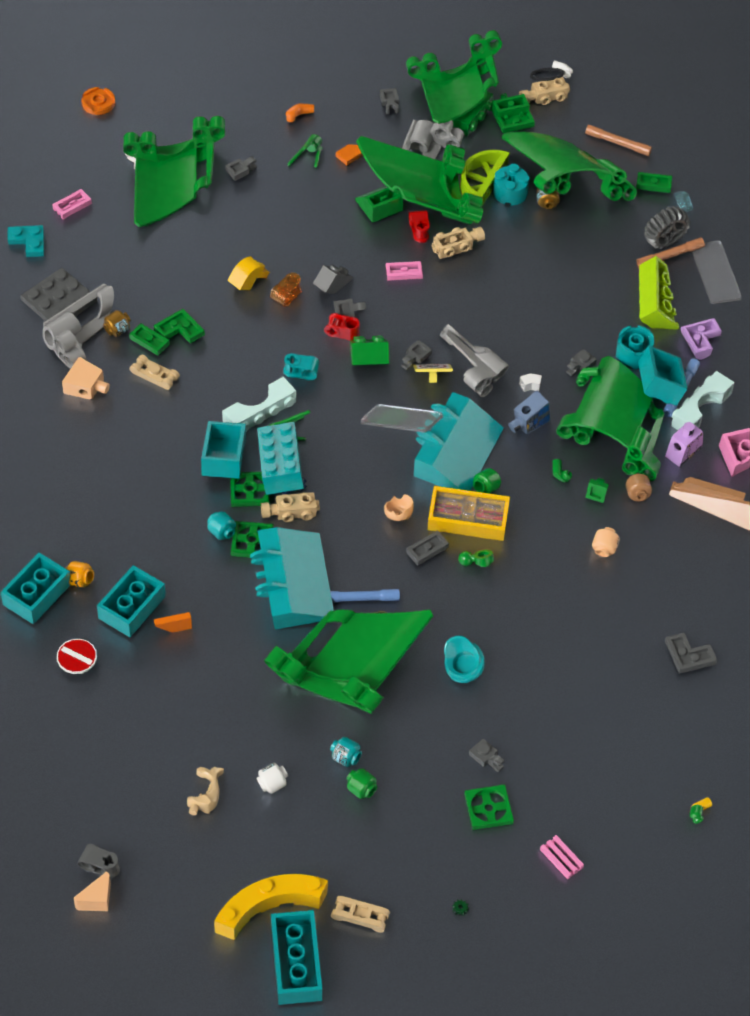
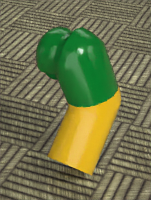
[689,797,712,824]

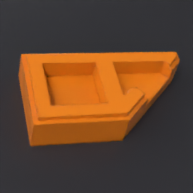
[335,144,363,166]
[154,612,192,633]

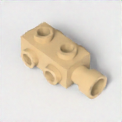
[519,77,570,105]
[432,227,485,259]
[261,492,320,522]

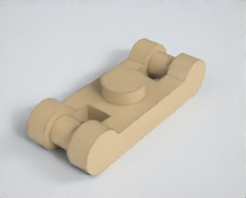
[129,355,180,390]
[331,896,390,933]

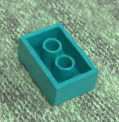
[1,552,70,624]
[97,565,166,637]

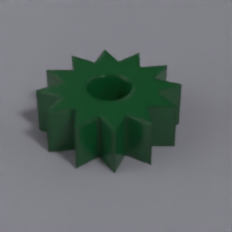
[452,899,469,916]

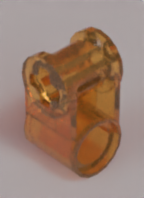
[270,273,301,307]

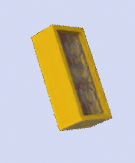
[428,486,510,541]

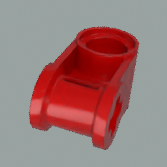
[409,210,430,243]
[324,313,360,341]

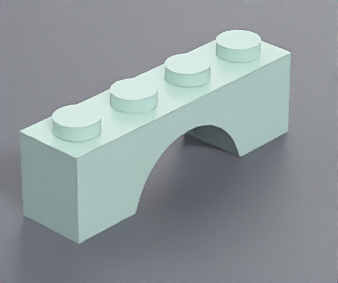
[671,371,734,430]
[222,377,296,432]

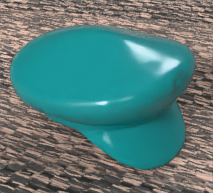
[444,636,485,683]

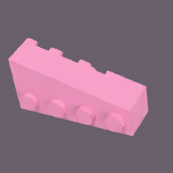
[719,428,750,477]

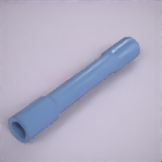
[663,359,700,417]
[330,589,400,603]

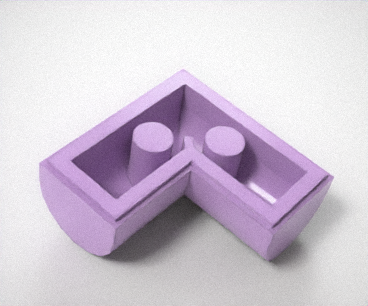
[681,318,722,360]

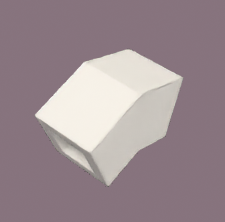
[519,373,542,392]

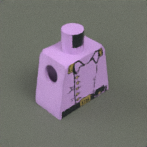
[665,422,703,467]

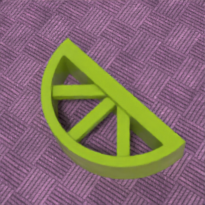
[460,150,510,208]

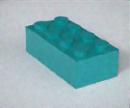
[257,422,304,495]
[271,910,322,1005]

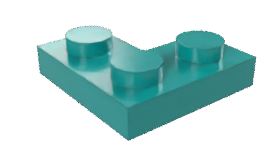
[8,225,44,257]

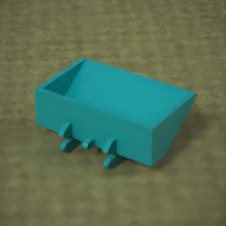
[414,392,504,491]
[250,527,334,630]

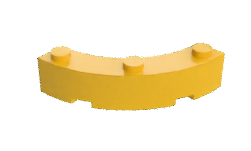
[214,874,328,940]

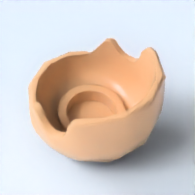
[384,494,414,521]

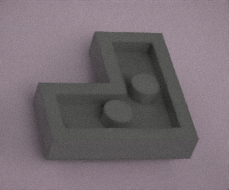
[665,633,717,674]

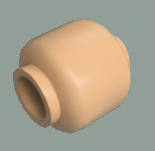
[592,527,620,557]

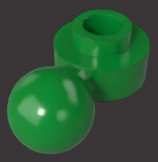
[458,550,494,567]

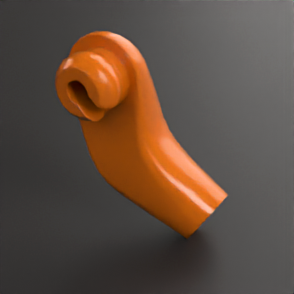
[285,103,314,123]

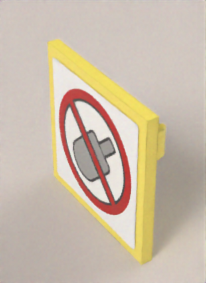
[413,364,453,383]

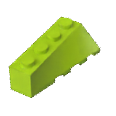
[639,256,679,330]

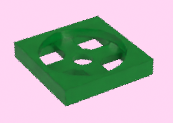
[231,471,269,507]
[231,521,274,558]
[464,784,514,830]

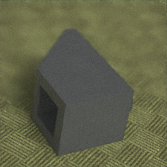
[313,265,353,294]

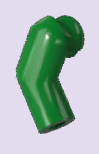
[576,367,601,387]
[552,459,572,483]

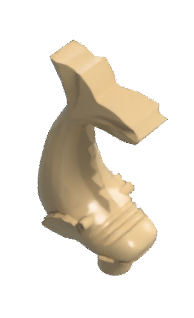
[187,767,224,815]

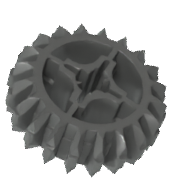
[644,206,691,249]

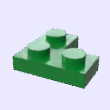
[153,309,205,343]

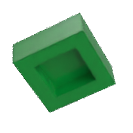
[585,478,609,503]

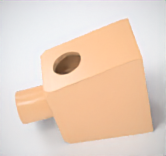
[62,357,110,399]

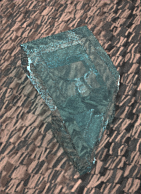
[674,191,693,212]

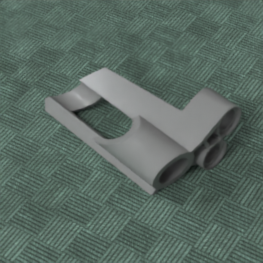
[402,120,464,159]

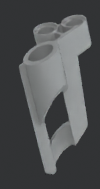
[43,284,114,369]
[440,324,509,397]

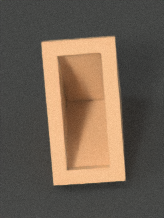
[74,871,111,911]

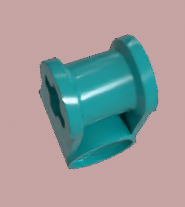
[283,353,320,380]

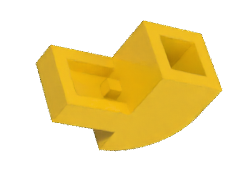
[228,256,270,290]

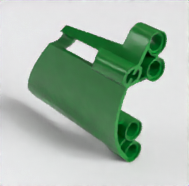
[406,30,502,124]
[123,116,225,227]
[502,132,637,201]
[356,136,483,225]
[556,356,664,482]
[264,609,434,714]

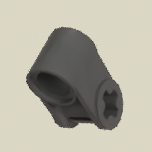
[77,844,120,879]

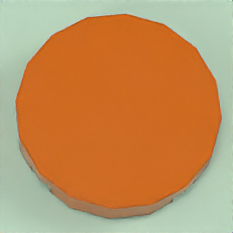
[81,87,115,115]

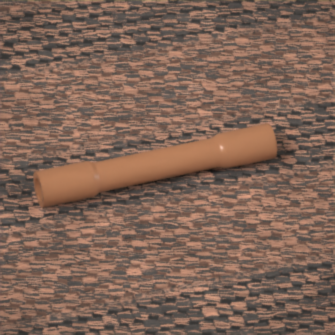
[585,125,652,156]
[636,237,705,267]

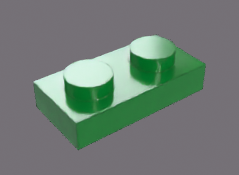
[636,172,672,193]
[129,323,170,356]

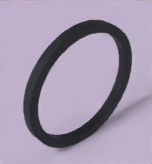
[530,68,564,81]

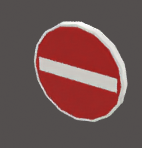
[57,639,97,674]

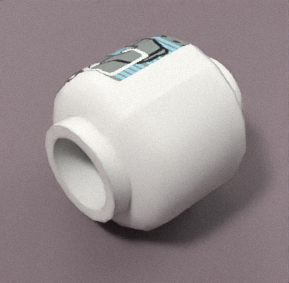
[256,763,288,794]

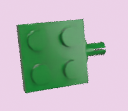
[491,93,535,133]

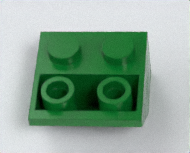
[355,186,403,223]
[350,335,389,365]

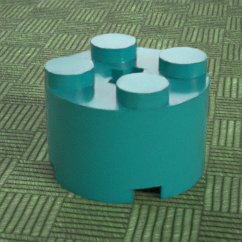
[493,164,529,205]
[616,326,654,369]

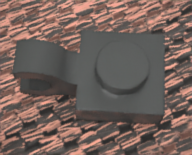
[225,156,257,181]
[333,298,366,317]
[401,340,432,371]
[566,349,597,377]
[469,739,504,772]

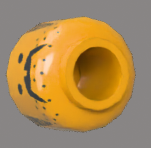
[65,561,94,588]

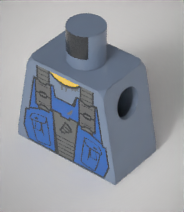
[508,390,551,434]

